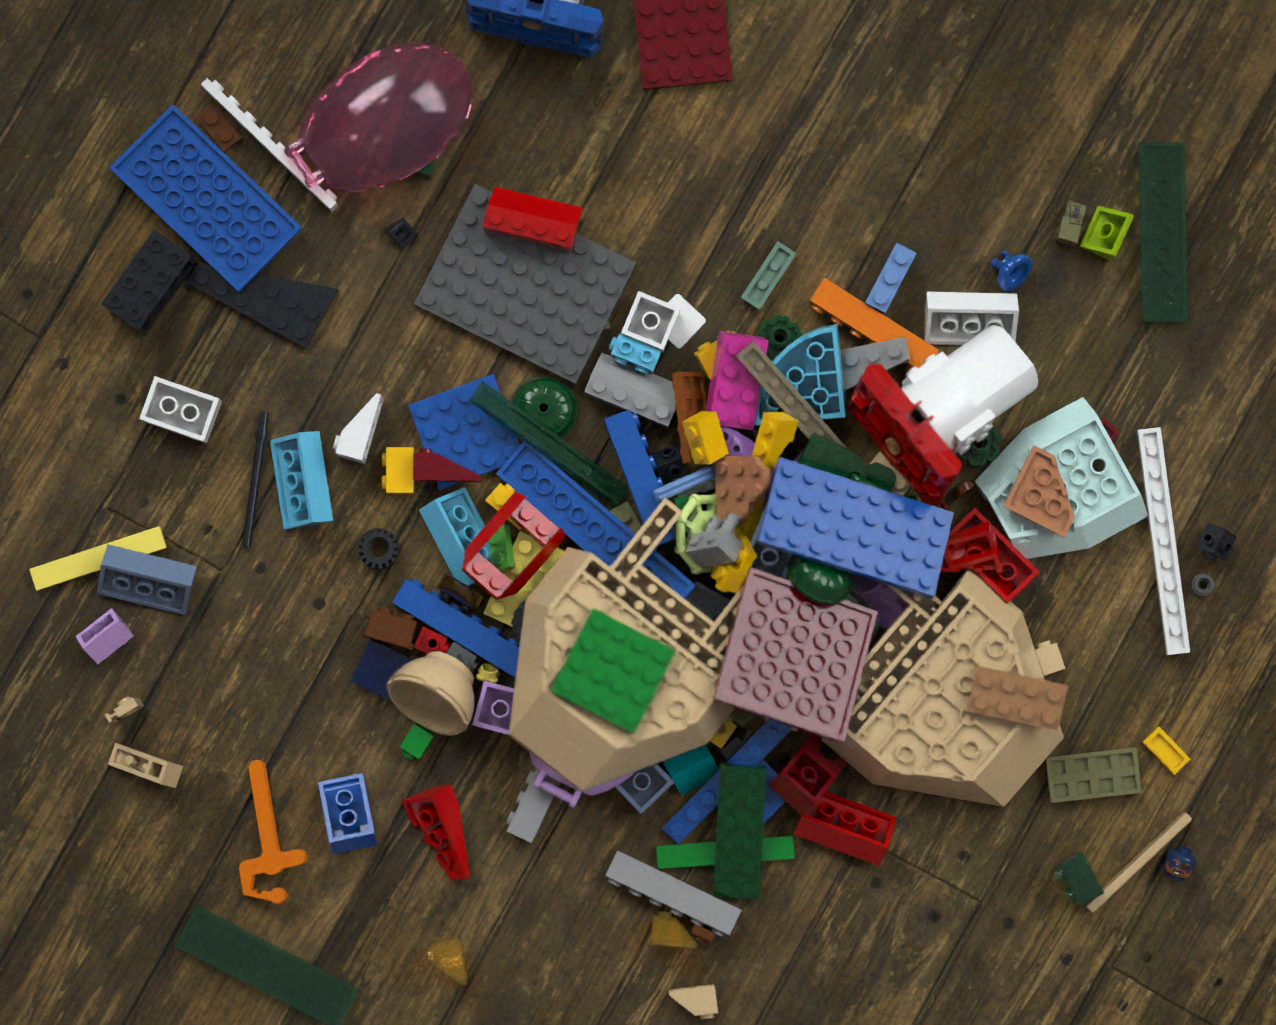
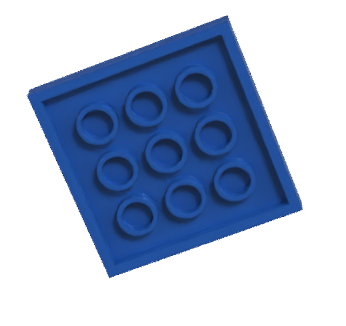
[408,374,520,490]

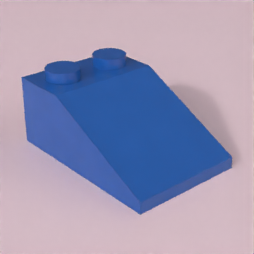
[318,773,377,854]

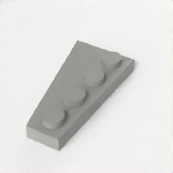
[840,337,911,391]

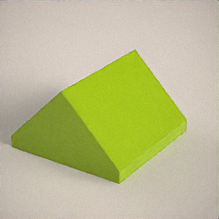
[1080,206,1134,261]

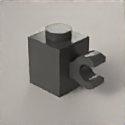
[446,642,478,673]

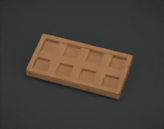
[966,665,1068,731]

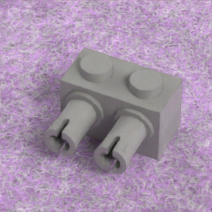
[686,513,743,568]

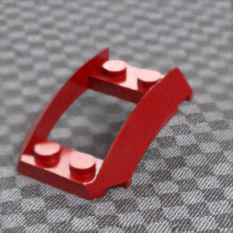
[462,492,566,600]

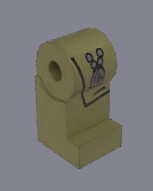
[1055,200,1086,247]

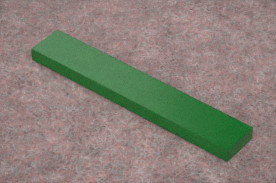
[656,836,795,869]

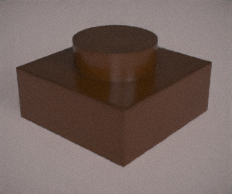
[691,923,716,944]

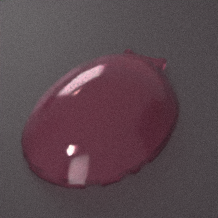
[284,42,473,192]

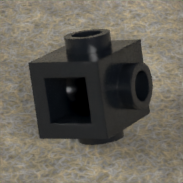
[650,444,688,483]
[1197,523,1237,561]

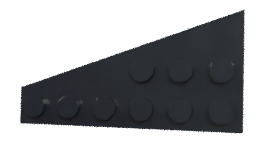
[187,263,339,349]

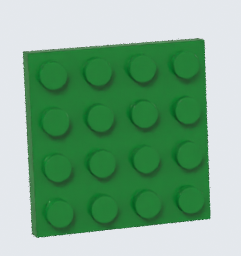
[550,608,676,734]

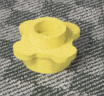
[476,663,500,683]

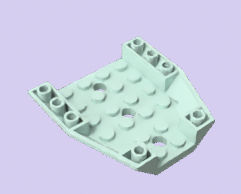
[975,397,1148,559]

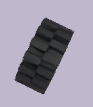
[358,528,400,570]

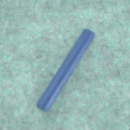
[653,464,715,501]

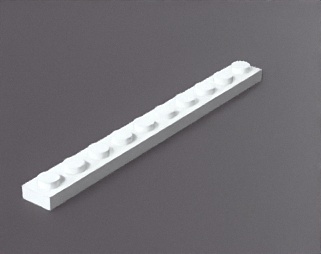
[1137,427,1190,655]

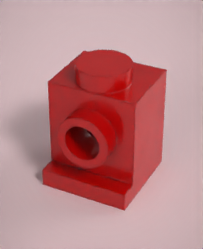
[414,627,450,654]

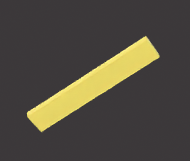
[29,526,167,591]

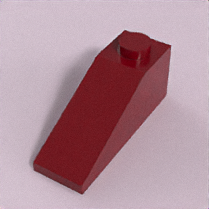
[413,449,482,483]

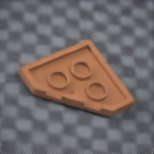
[1003,445,1075,538]

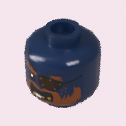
[1163,846,1197,881]

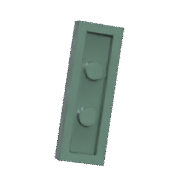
[740,241,797,311]

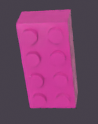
[706,331,768,430]

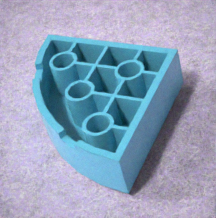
[755,324,847,425]

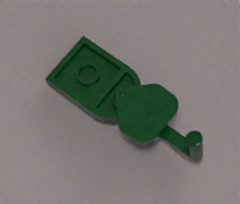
[798,432,917,501]

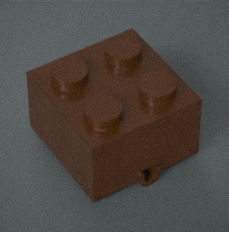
[363,606,419,652]

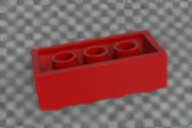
[483,187,583,252]
[949,508,1040,604]
[794,791,896,866]

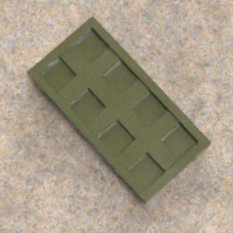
[1045,747,1142,803]

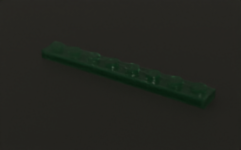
[468,381,629,507]

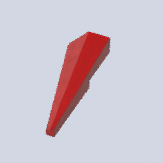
[940,521,1003,572]

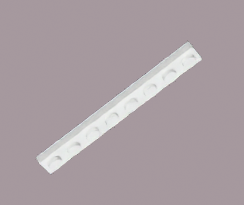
[201,78,338,212]

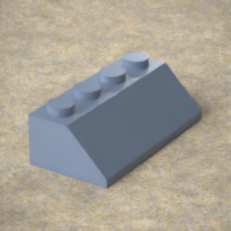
[96,545,197,615]

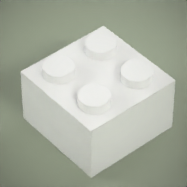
[621,291,680,353]

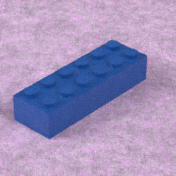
[604,409,676,549]

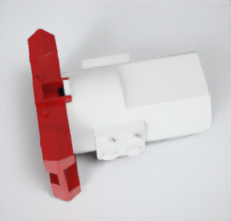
[847,325,1038,505]

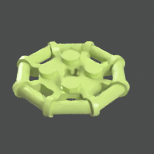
[674,493,724,575]

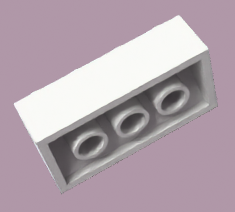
[924,292,1019,345]

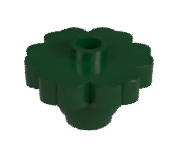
[758,315,802,361]
[958,428,1001,467]

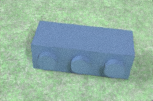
[865,243,916,315]

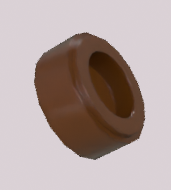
[952,480,975,500]

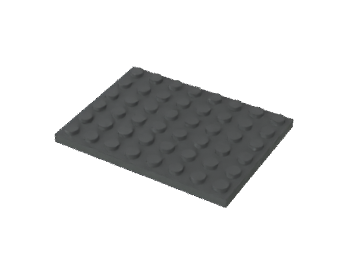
[414,184,637,384]

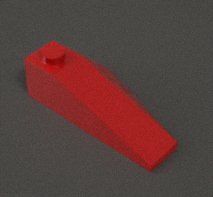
[402,784,470,881]

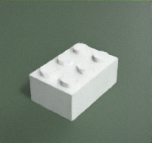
[139,376,222,444]

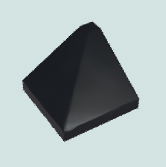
[383,218,418,249]

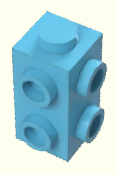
[609,333,662,375]

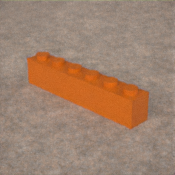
[809,278,940,371]

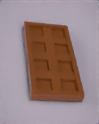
[672,372,707,463]

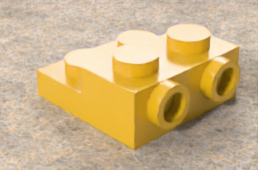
[710,531,757,593]

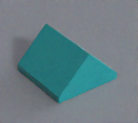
[663,745,719,796]

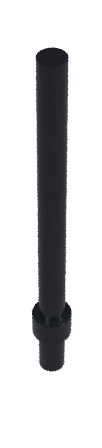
[242,411,269,547]

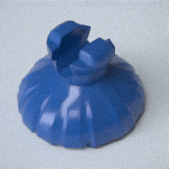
[991,251,1033,291]

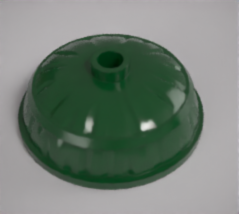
[510,376,578,444]
[787,555,852,604]

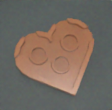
[715,456,771,524]

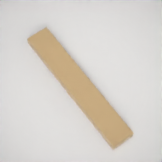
[1084,812,1192,912]

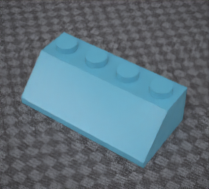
[270,431,333,530]
[419,487,491,586]

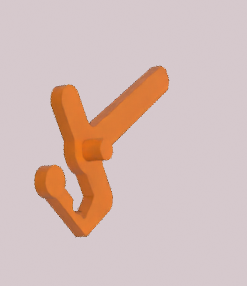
[239,760,307,904]

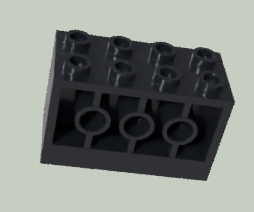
[101,230,198,336]

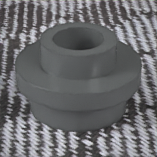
[1191,574,1215,596]

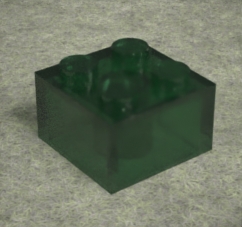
[1053,851,1104,906]

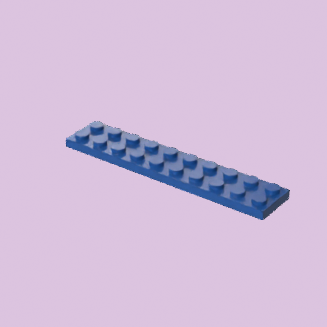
[496,439,696,599]

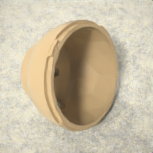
[386,651,474,736]

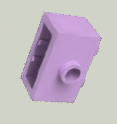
[76,608,133,664]

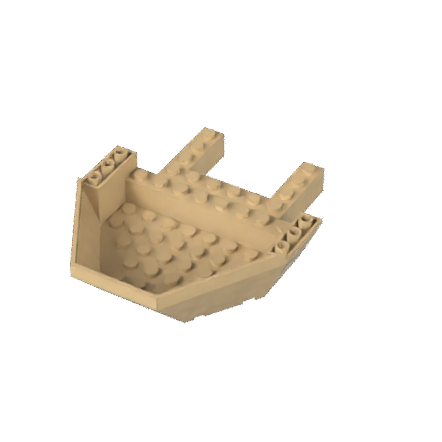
[508,498,744,792]
[821,569,1064,807]

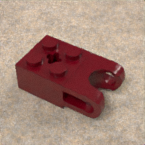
[769,734,848,816]

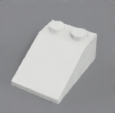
[333,393,384,464]

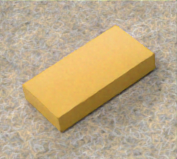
[1142,726,1191,775]

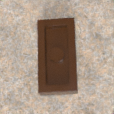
[196,103,242,153]

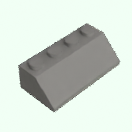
[584,353,676,429]

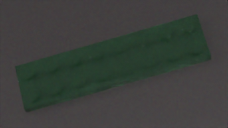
[1138,142,1188,323]
[176,905,360,1025]

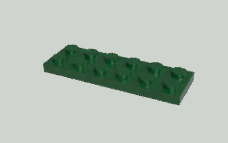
[713,763,767,900]

